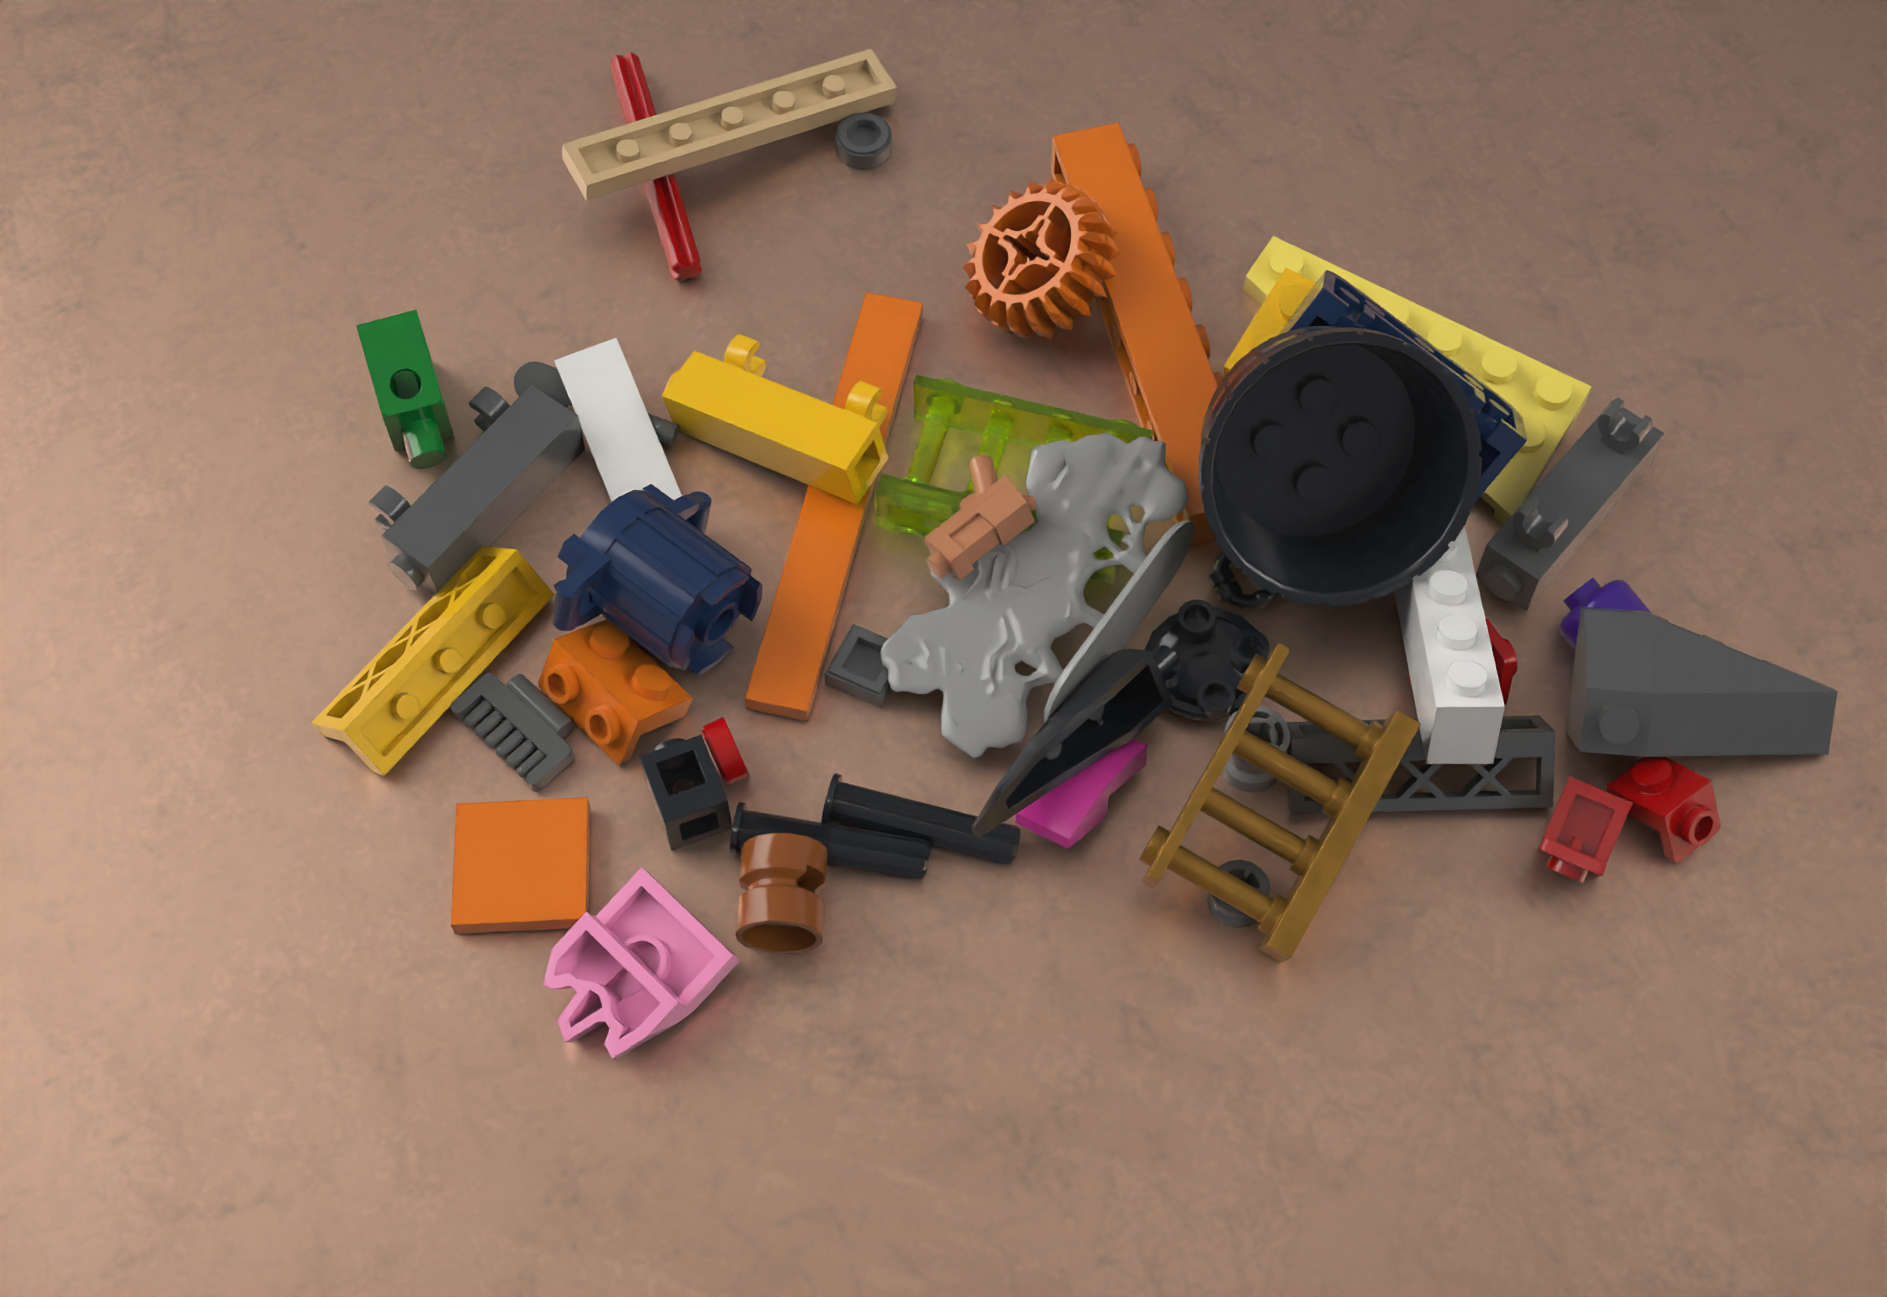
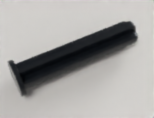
[821,773,1021,864]
[730,802,930,879]

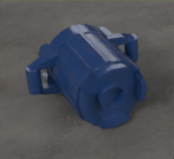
[552,484,762,675]

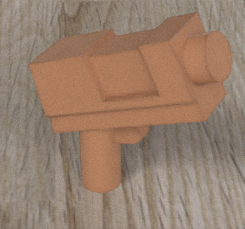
[924,455,1037,581]

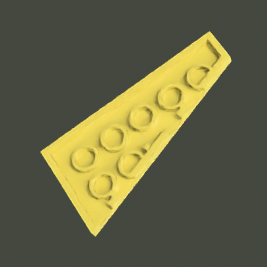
[1243,236,1592,525]

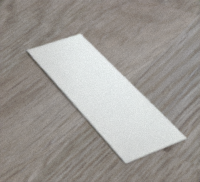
[554,338,682,502]

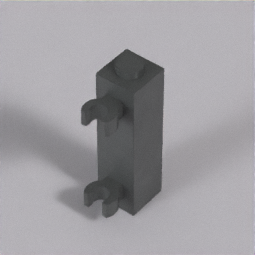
[369,385,585,596]
[1476,398,1665,611]

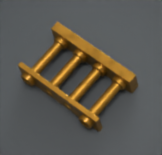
[1139,643,1421,963]

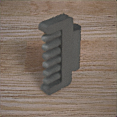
[451,673,575,792]

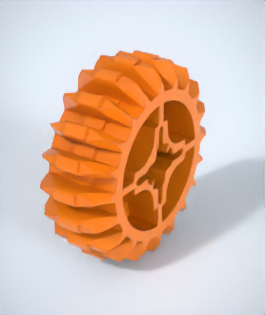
[963,179,1120,340]

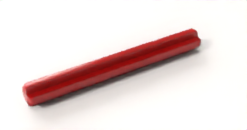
[610,52,702,282]

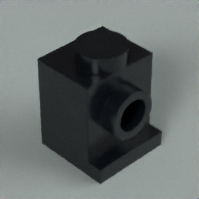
[639,734,732,851]

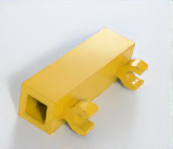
[661,334,889,505]

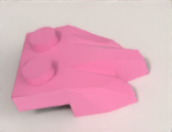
[543,867,740,1059]

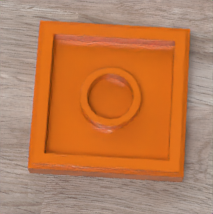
[451,797,591,934]

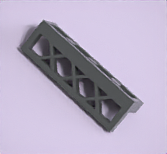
[1286,715,1555,814]

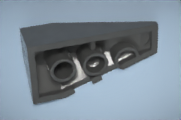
[1566,606,1838,757]

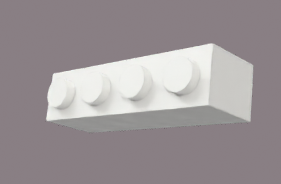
[1395,528,1505,764]

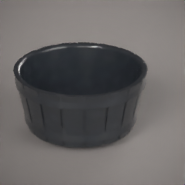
[1198,326,1482,606]

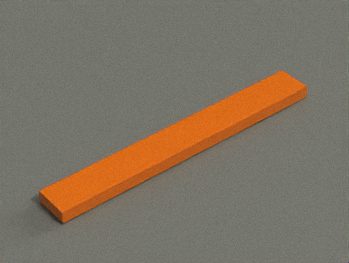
[745,292,923,721]

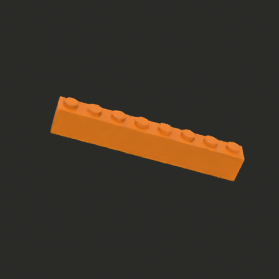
[1051,122,1224,547]

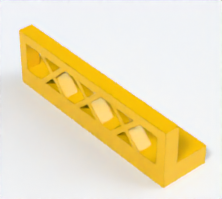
[311,546,555,776]

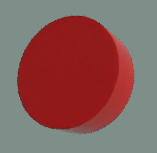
[701,717,750,785]

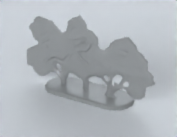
[880,432,1195,758]

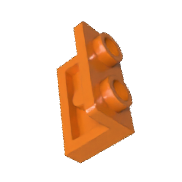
[538,619,693,764]

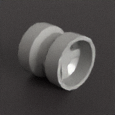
[1221,706,1290,793]

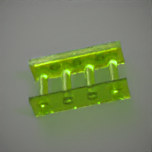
[875,375,1153,584]

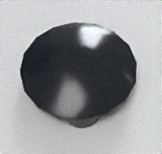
[1144,600,1269,720]

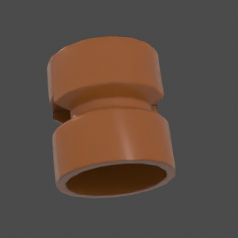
[735,833,828,954]

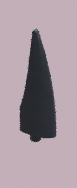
[971,645,1179,837]

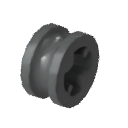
[1207,860,1271,928]

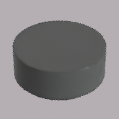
[835,113,892,170]

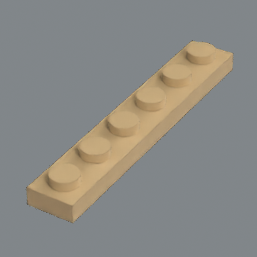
[562,49,897,201]

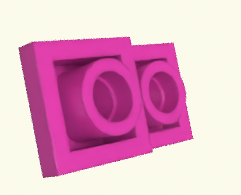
[1015,738,1148,849]

